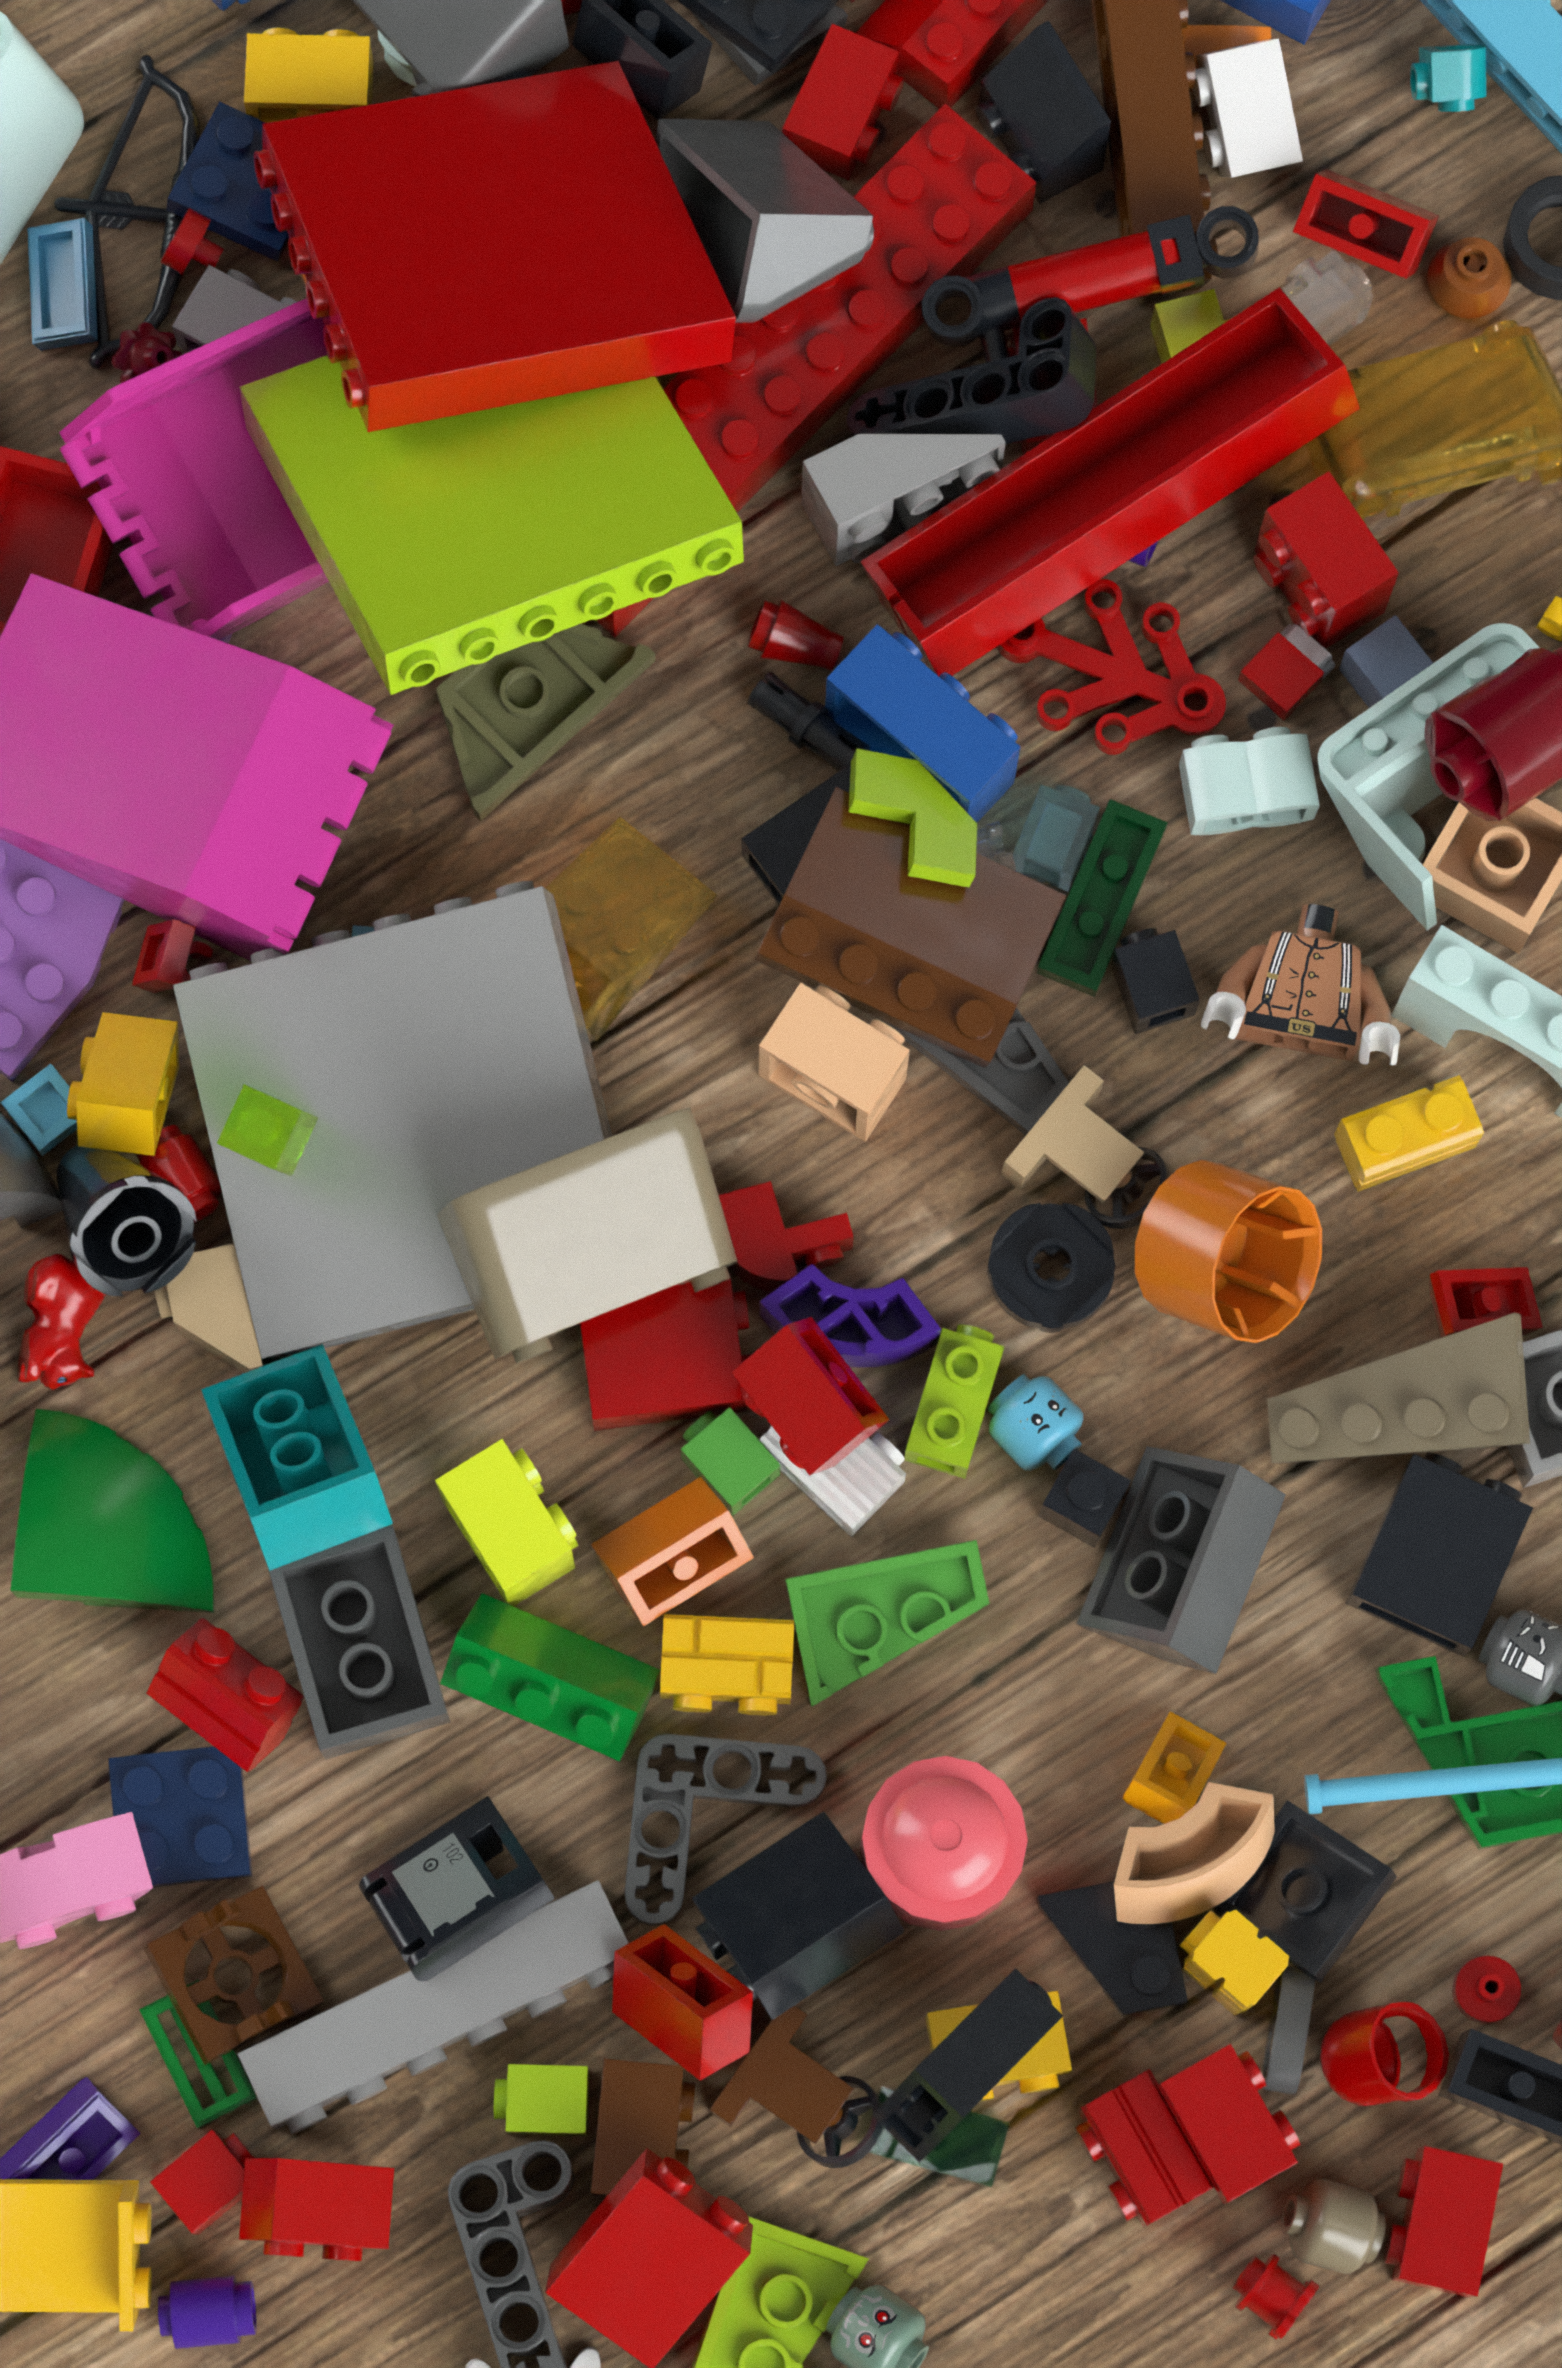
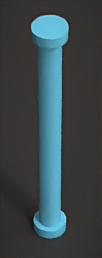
[1304,1758,1562,1814]

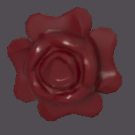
[112,322,183,383]

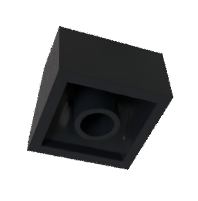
[976,20,1111,204]

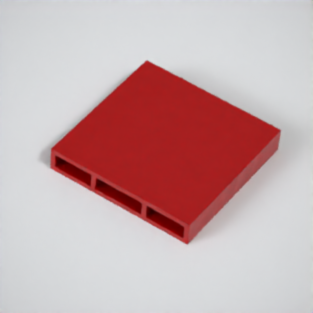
[254,61,736,432]

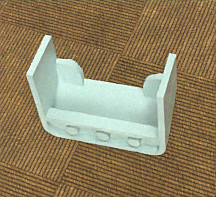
[1318,623,1540,930]

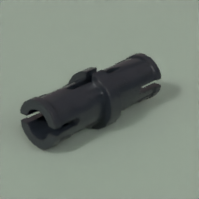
[747,672,870,772]

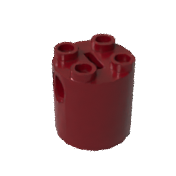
[1424,647,1562,821]

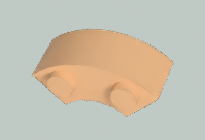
[1114,1782,1275,1924]

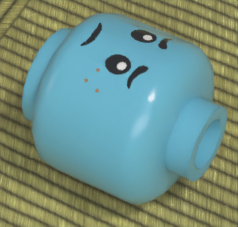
[988,1374,1084,1471]

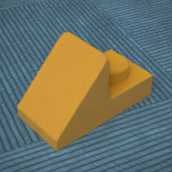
[1123,1711,1227,1824]

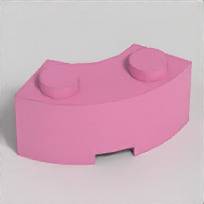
[0,1812,153,1949]

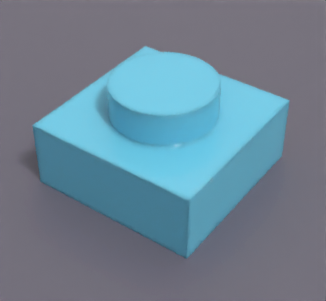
[0,1064,77,1156]

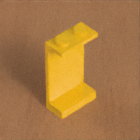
[0,2179,152,2331]

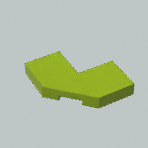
[848,748,977,888]

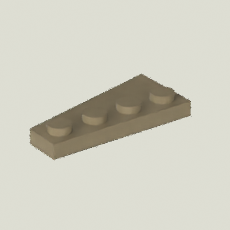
[1267,1313,1530,1464]

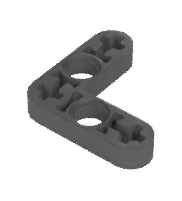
[625,1734,826,1926]

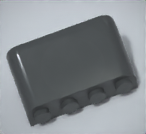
[655,119,874,323]

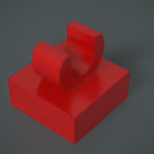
[132,919,213,993]

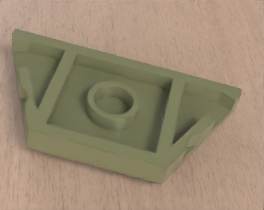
[436,624,656,821]

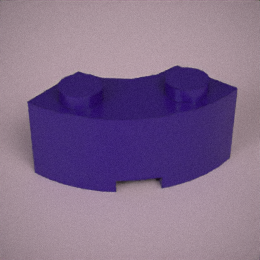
[759,1264,941,1368]

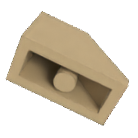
[155,1243,266,1373]

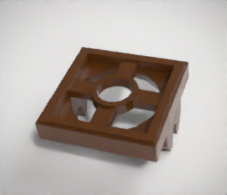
[144,1885,324,2065]

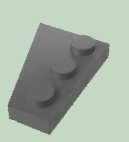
[881,1007,1069,1136]

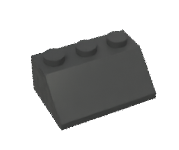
[1077,1446,1286,1674]

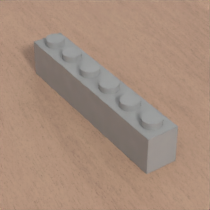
[238,1880,629,2134]

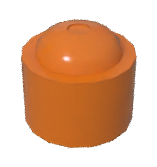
[1135,1160,1322,1343]

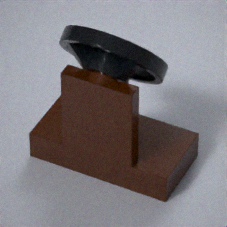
[709,2005,883,2168]

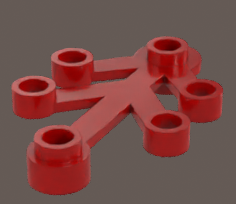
[997,579,1226,755]

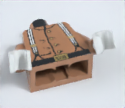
[1201,904,1400,1065]

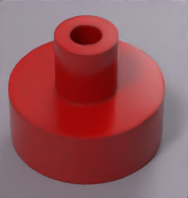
[160,208,224,274]
[1452,1956,1521,2024]

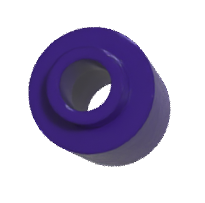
[158,2275,257,2349]

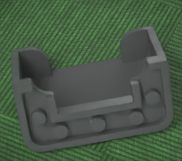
[352,0,569,97]

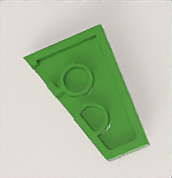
[785,1540,990,1707]

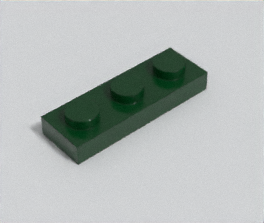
[1037,799,1168,997]

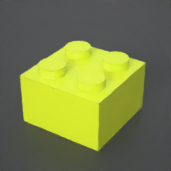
[435,1439,579,1606]

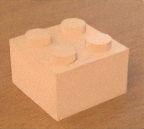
[1422,798,1562,954]
[759,983,910,1142]

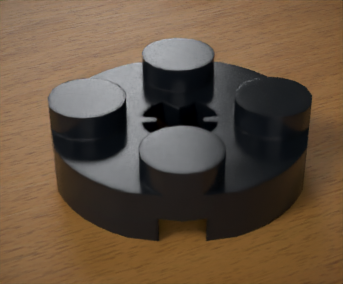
[987,1202,1116,1333]

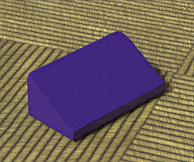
[0,2077,141,2180]

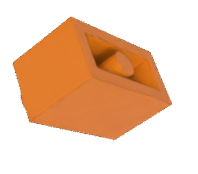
[591,1476,754,1627]

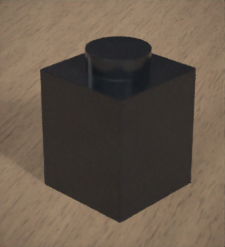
[1111,928,1200,1034]
[1038,1449,1131,1548]

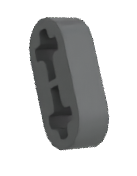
[1262,1966,1315,2095]

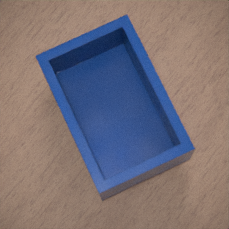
[825,624,1021,823]

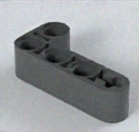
[448,2141,575,2368]

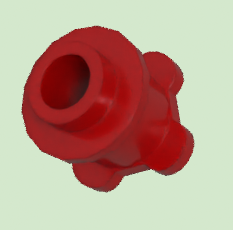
[1232,2253,1320,2340]

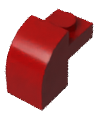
[719,1181,854,1292]

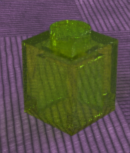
[217,1084,318,1176]

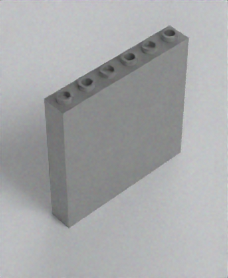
[173,881,612,1361]

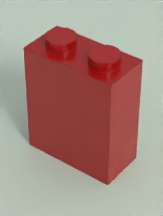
[580,1278,753,1431]
[545,2148,753,2368]

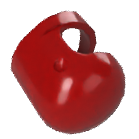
[1320,2002,1449,2106]

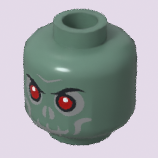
[826,2285,929,2368]

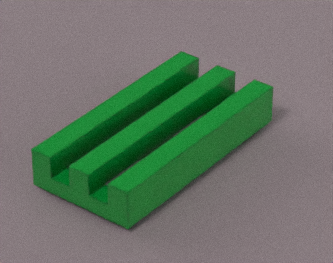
[139,1979,258,2129]

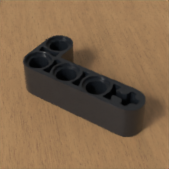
[846,297,1096,444]

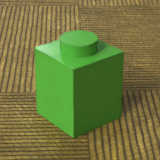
[681,1407,781,1517]

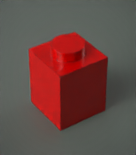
[150,2130,255,2235]

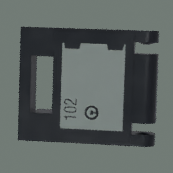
[359,1796,555,1982]

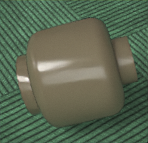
[1281,2178,1386,2274]

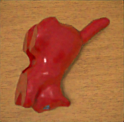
[17,1254,106,1390]

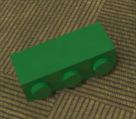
[440,1593,660,1762]

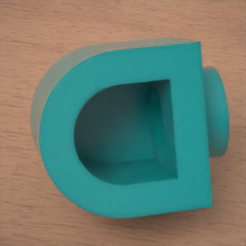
[1410,44,1487,112]

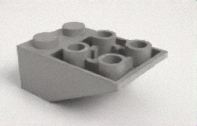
[801,434,1006,566]

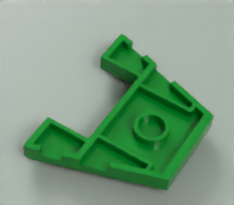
[1376,1656,1562,1850]

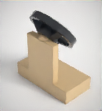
[1001,1065,1171,1229]

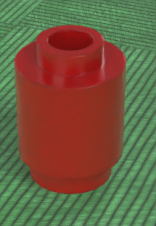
[136,1125,222,1223]

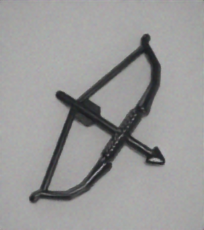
[54,55,200,369]

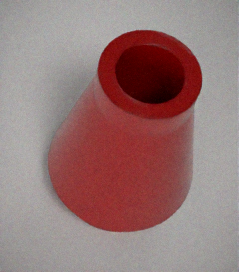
[747,599,844,671]

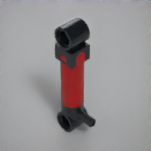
[922,206,1259,362]

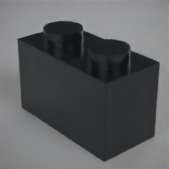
[572,0,713,121]
[1438,2029,1562,2145]

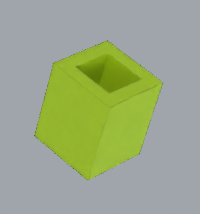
[494,2064,589,2136]

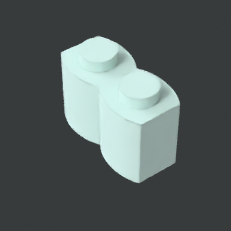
[1179,727,1320,835]

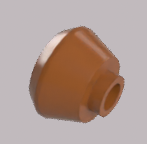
[1427,237,1511,319]

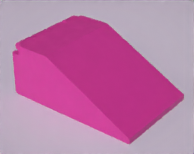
[59,298,329,640]
[0,573,394,961]

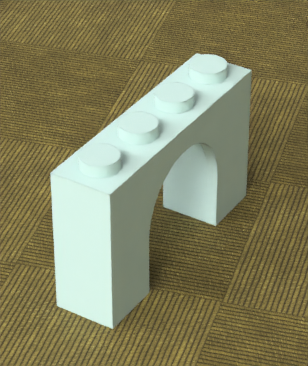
[1391,925,1562,1118]

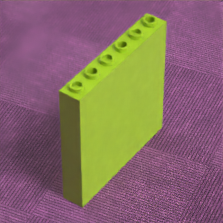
[239,355,744,695]

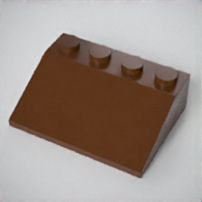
[755,787,1066,1068]

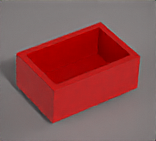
[0,446,114,636]

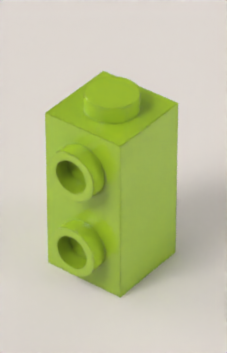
[904,1324,1005,1479]

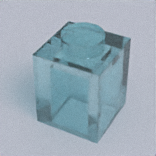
[1010,785,1100,892]

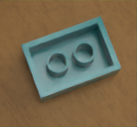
[201,1344,393,1571]

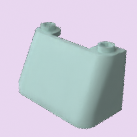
[0,11,84,265]

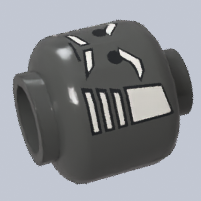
[1479,1609,1562,1706]

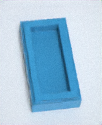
[27,218,98,351]

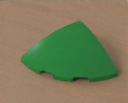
[10,1408,214,1613]

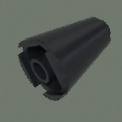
[57,1145,197,1296]

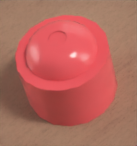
[860,1756,1028,1931]

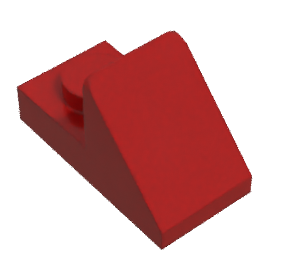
[1429,1267,1543,1338]

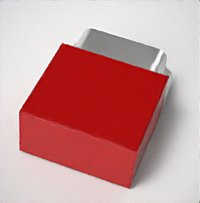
[1238,624,1335,721]

